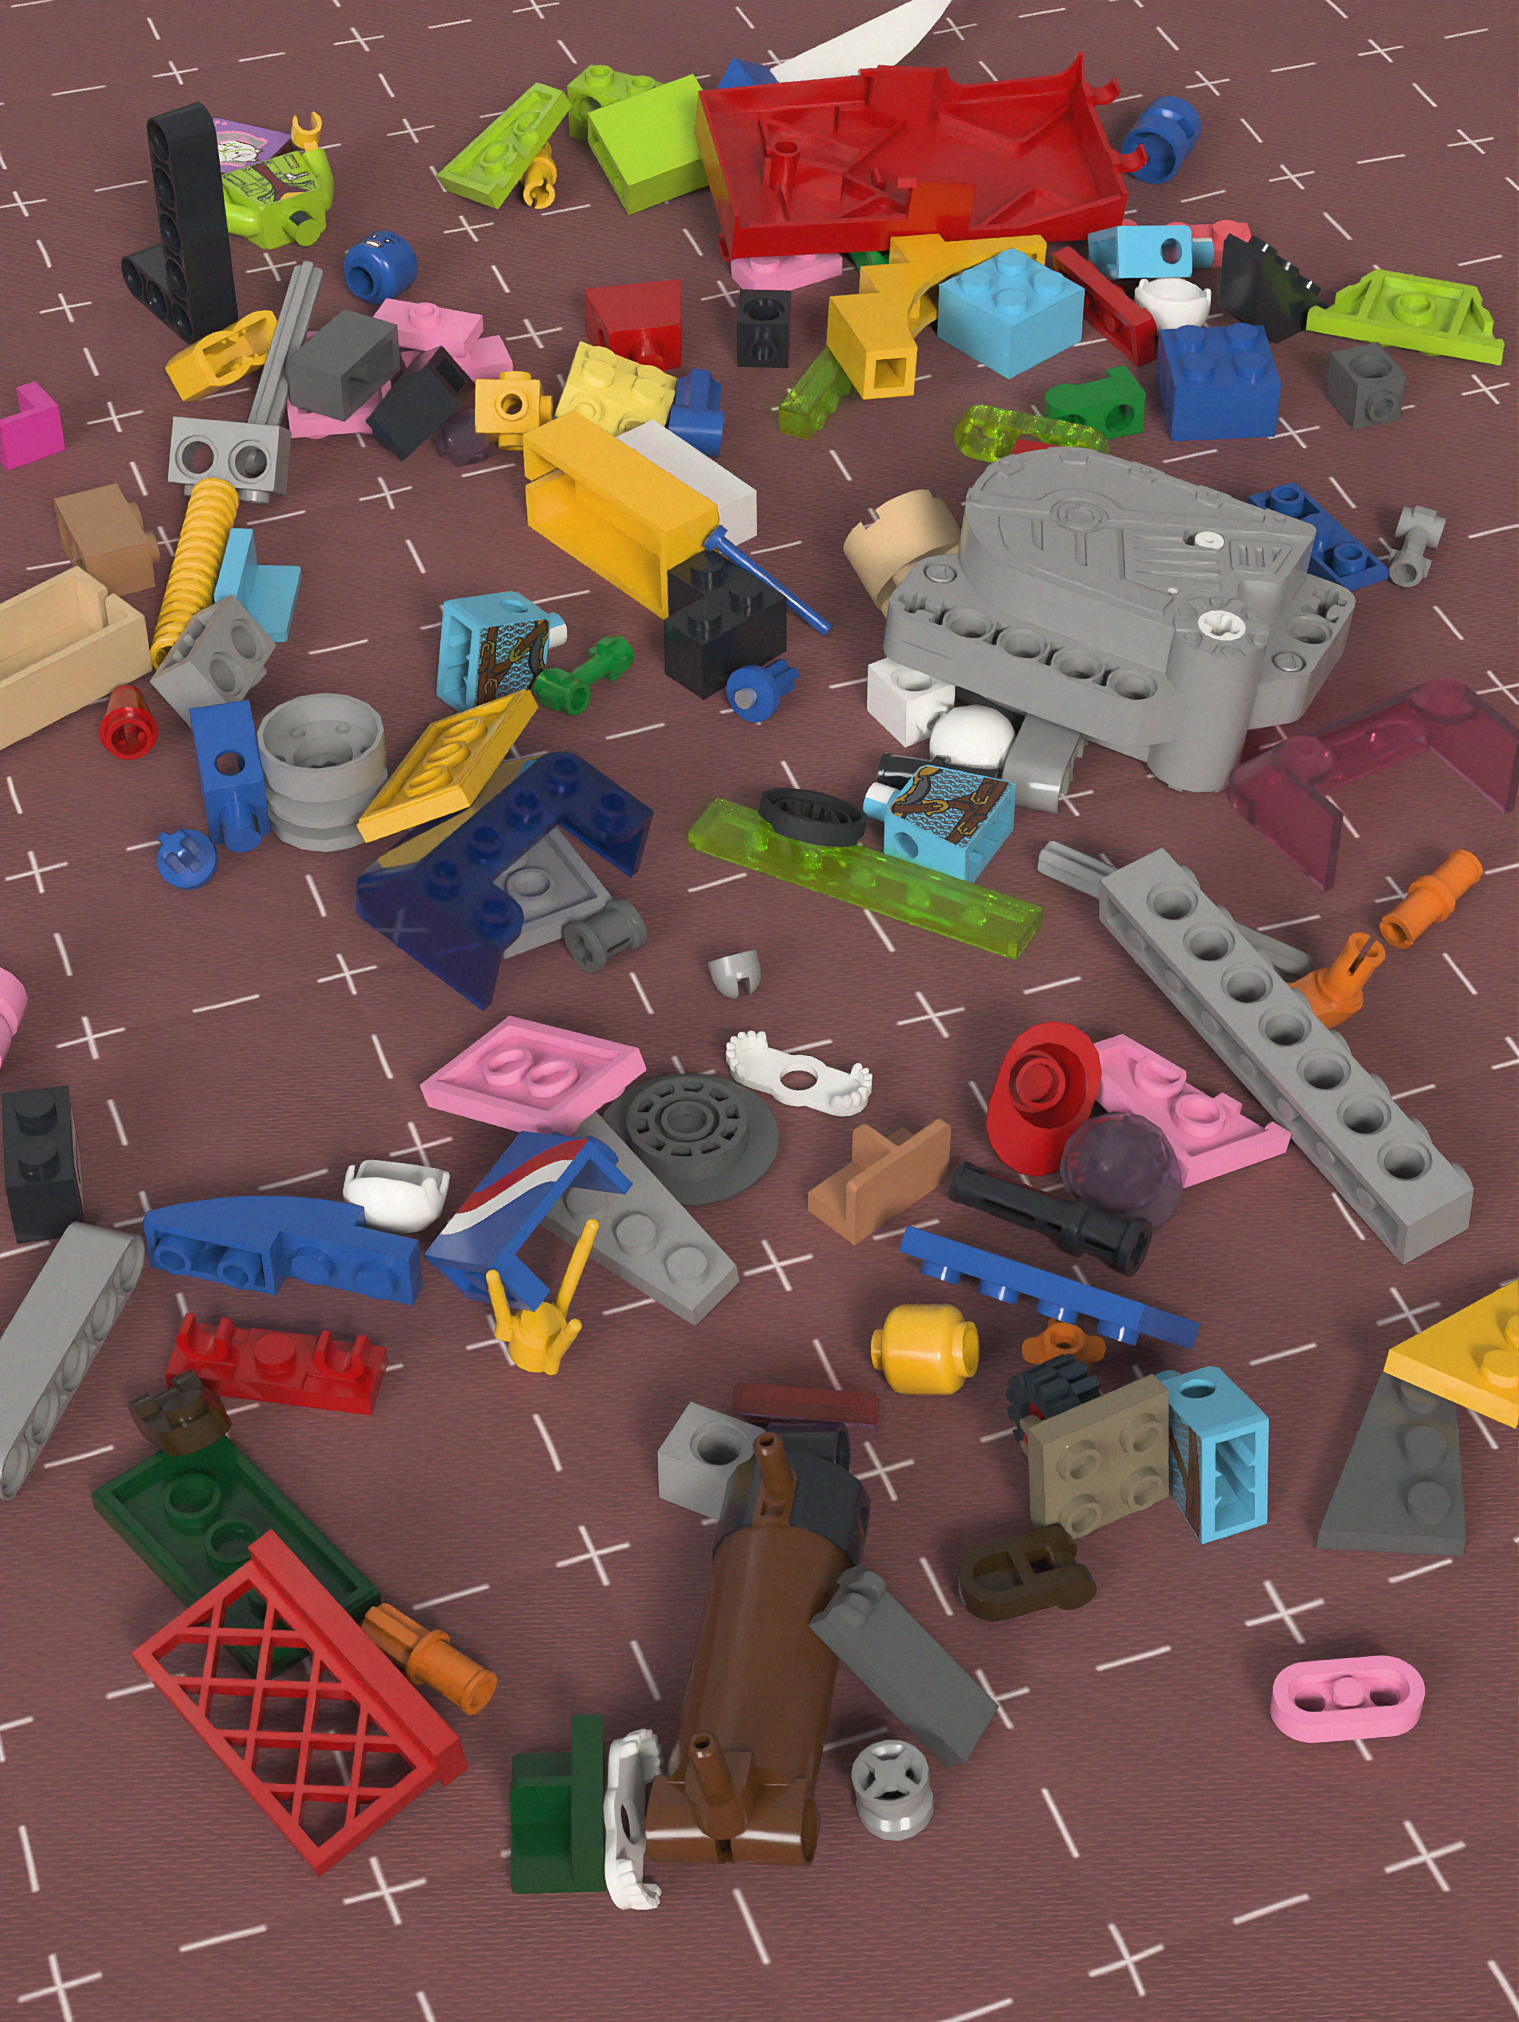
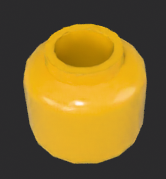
[871,1304,979,1395]

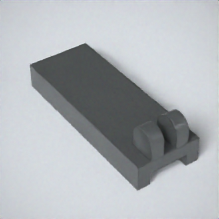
[808,1564,999,1768]

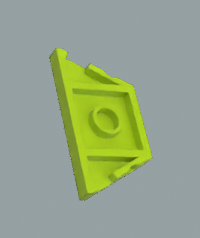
[1306,269,1505,366]

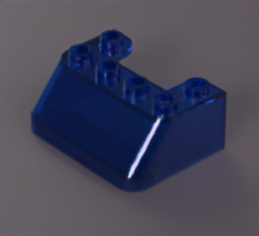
[354,751,654,1011]

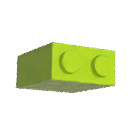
[587,74,709,215]

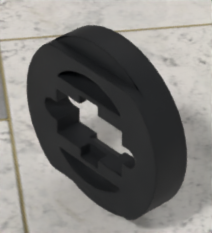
[758,788,868,847]

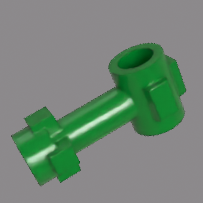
[534,635,635,716]

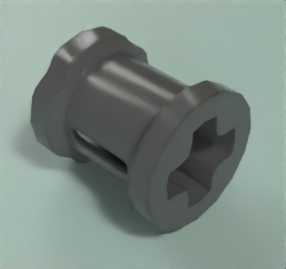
[564,897,647,974]

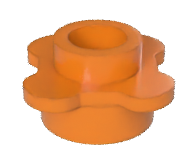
[1022,1318,1106,1374]

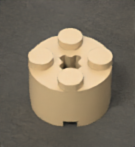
[843,489,961,619]

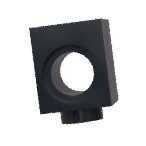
[737,289,791,368]

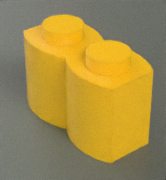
[165,310,278,402]

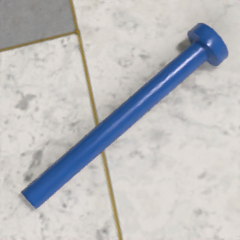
[703,525,832,636]

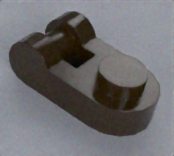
[128,1369,232,1456]
[957,1525,1097,1621]

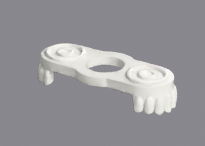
[726,1030,872,1117]
[603,1729,665,1910]

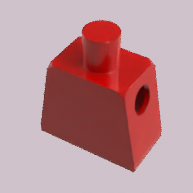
[584,279,682,372]

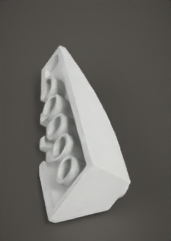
[770,0,951,83]

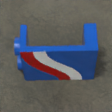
[423,1131,633,1312]

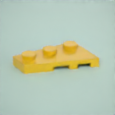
[1383,1278,1519,1429]

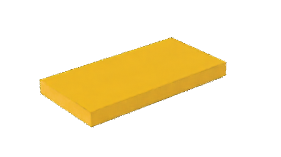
[356,689,538,843]

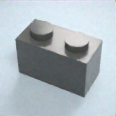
[286,309,401,422]

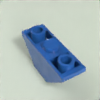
[1248,482,1389,593]

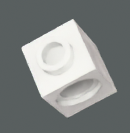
[867,657,955,747]

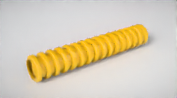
[150,478,240,670]

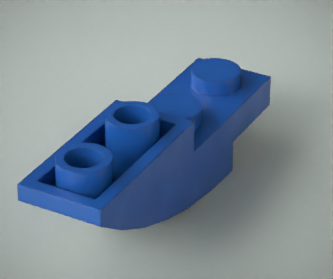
[142,1196,423,1306]

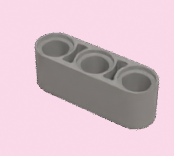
[1001,713,1089,815]

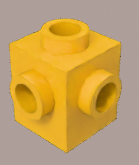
[475,371,553,451]

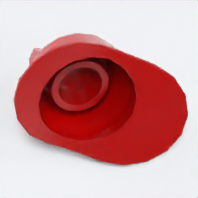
[985,1021,1102,1177]

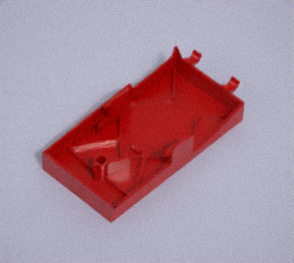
[694,52,1148,259]

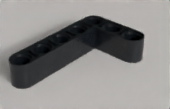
[121,101,238,344]

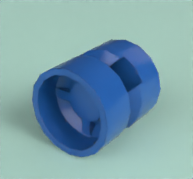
[1121,96,1202,184]

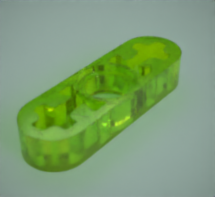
[954,405,1110,463]

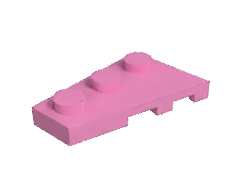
[1093,1034,1292,1189]

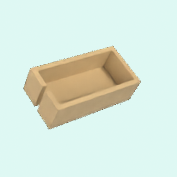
[0,566,153,750]

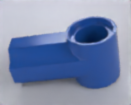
[668,369,724,458]

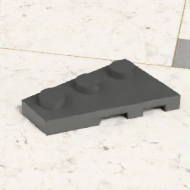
[1316,1368,1467,1557]

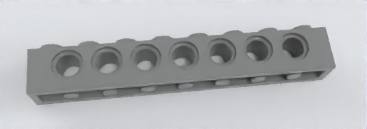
[1099,847,1474,1265]

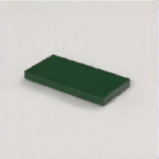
[91,1435,381,1680]

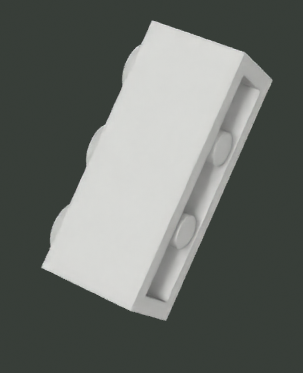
[615,419,757,554]

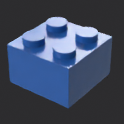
[1155,323,1281,441]

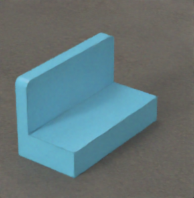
[214,528,302,642]

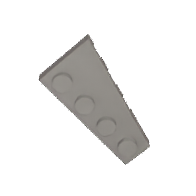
[539,1111,740,1326]

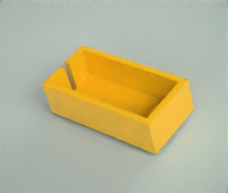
[522,410,720,620]

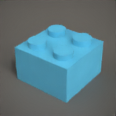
[937,248,1085,379]

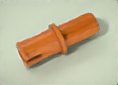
[361,1603,498,1716]

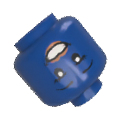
[343,230,418,305]

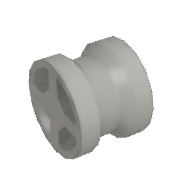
[851,1740,934,1841]

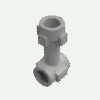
[1386,505,1446,587]

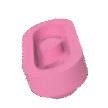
[1270,1656,1425,1743]

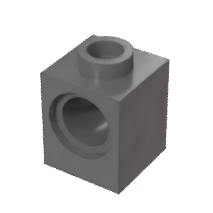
[1325,342,1406,430]

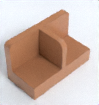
[808,1118,951,1246]

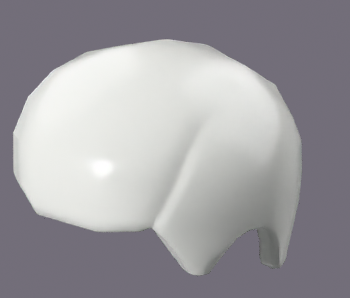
[1134,278,1211,336]
[929,704,1017,775]
[342,1160,450,1235]

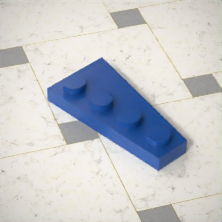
[899,1225,1201,1350]

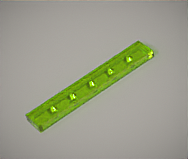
[688,797,1043,960]

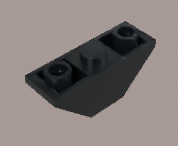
[1218,233,1329,344]
[365,345,476,462]

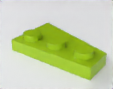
[436,82,572,210]

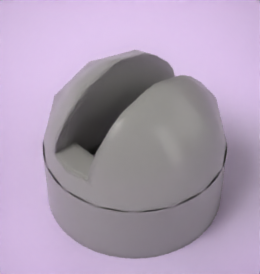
[708,950,761,999]

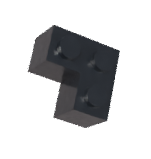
[664,549,787,700]

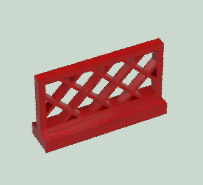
[130,1529,468,1877]

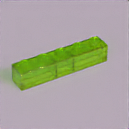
[779,346,853,440]

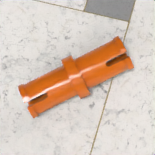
[1379,849,1483,950]

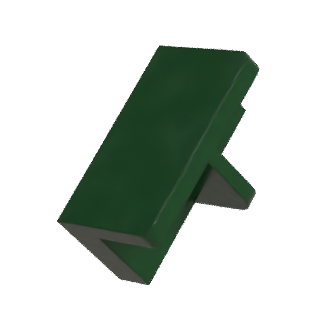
[509,1714,606,1894]

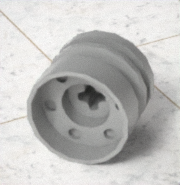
[257,693,389,852]

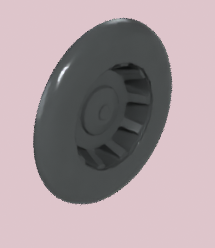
[602,1073,780,1207]

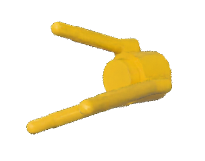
[486,1218,599,1375]

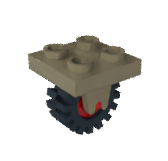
[1006,1353,1169,1539]

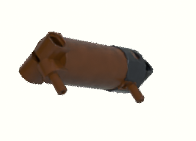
[645,1422,871,1866]

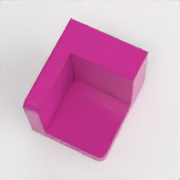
[0,381,66,470]

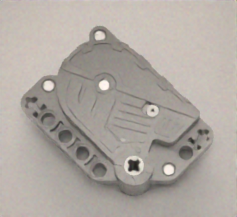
[883,447,1356,793]

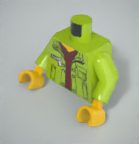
[222,112,335,250]

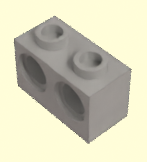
[168,416,292,504]
[150,594,276,729]

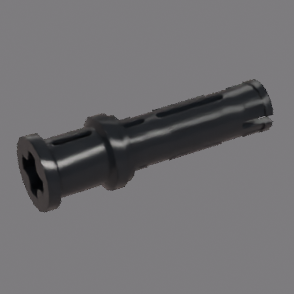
[949,1161,1153,1278]

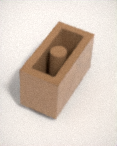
[53,483,161,596]

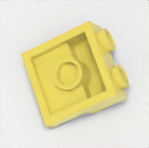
[554,341,678,437]

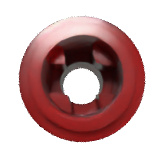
[99,685,158,760]

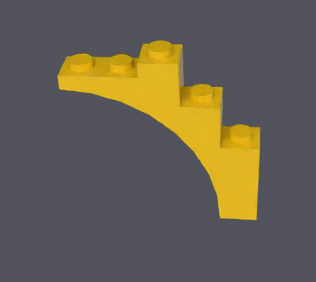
[826,234,1047,400]

